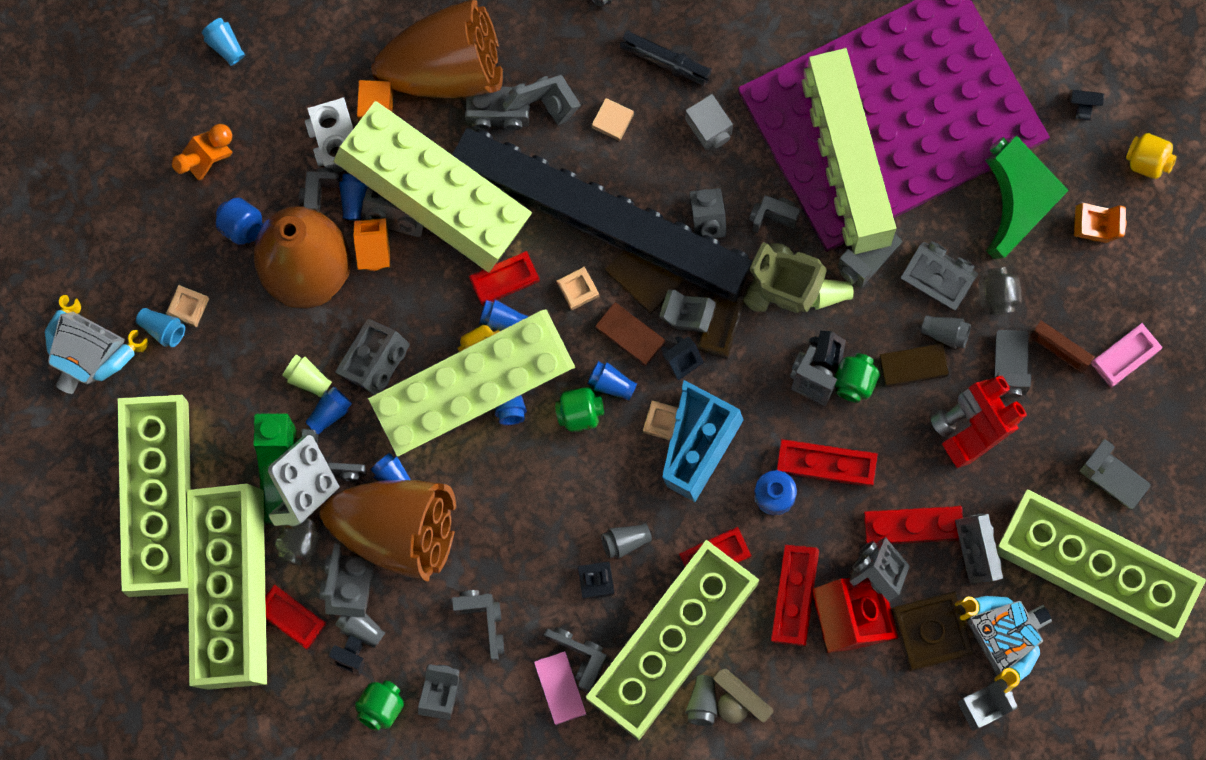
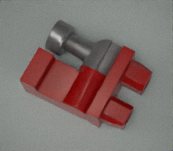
[931,376,1027,468]

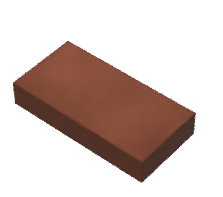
[595,302,665,367]
[1030,320,1094,373]

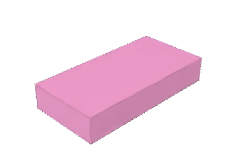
[1091,323,1163,388]
[534,651,586,725]

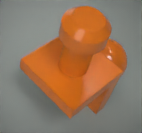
[172,124,233,180]

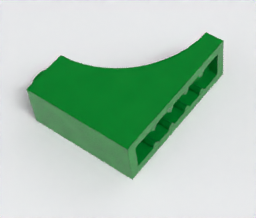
[985,136,1069,259]
[254,414,297,525]

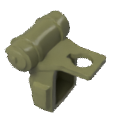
[743,242,827,313]

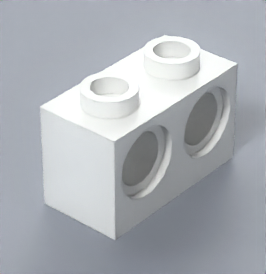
[305,98,353,173]

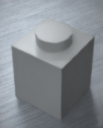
[685,94,733,150]

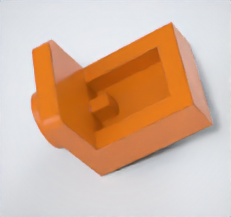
[1074,203,1127,243]

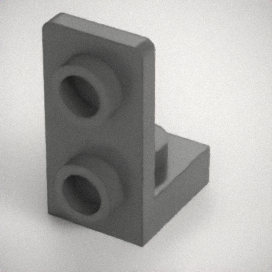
[502,75,581,125]
[1079,439,1151,510]
[544,627,607,693]

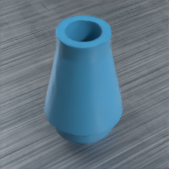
[201,18,245,66]
[136,308,185,347]

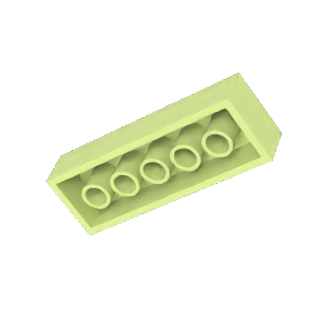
[802,48,896,254]
[333,101,532,273]
[368,310,575,457]
[118,395,191,597]
[187,484,267,690]
[996,489,1206,643]
[586,540,759,741]

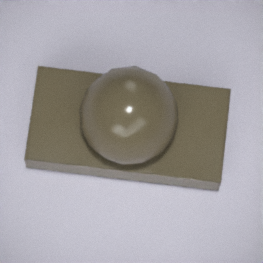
[713,669,773,724]

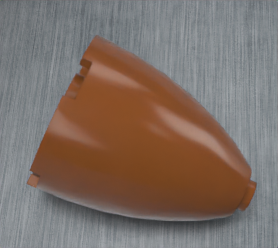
[371,0,503,98]
[254,207,351,308]
[320,480,456,581]

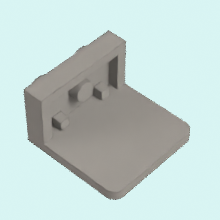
[268,435,340,527]

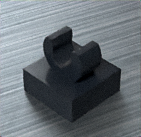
[1068,89,1105,121]
[809,330,846,371]
[662,336,704,381]
[578,561,615,600]
[328,635,365,677]

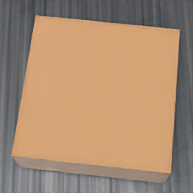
[592,98,634,141]
[556,267,599,311]
[166,285,209,328]
[643,401,679,440]

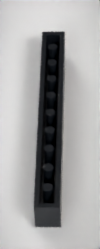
[452,127,752,303]

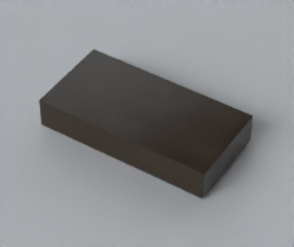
[697,293,745,359]
[879,343,949,388]

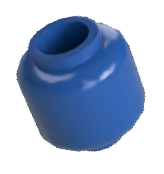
[215,198,263,245]
[754,470,797,516]

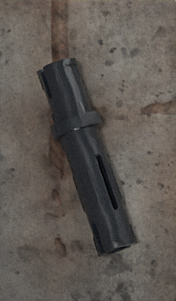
[619,30,712,87]

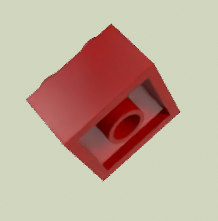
[812,578,898,653]

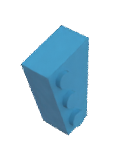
[662,380,744,502]

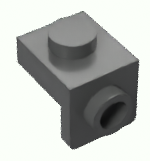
[299,168,341,212]
[689,188,726,238]
[749,195,801,233]
[660,290,716,332]
[418,664,459,720]
[957,679,1018,731]

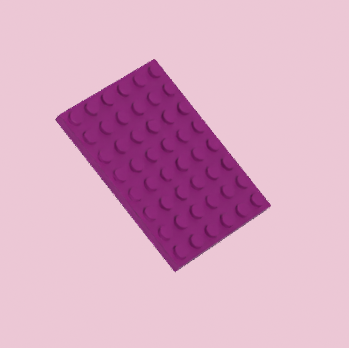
[738,0,1050,252]

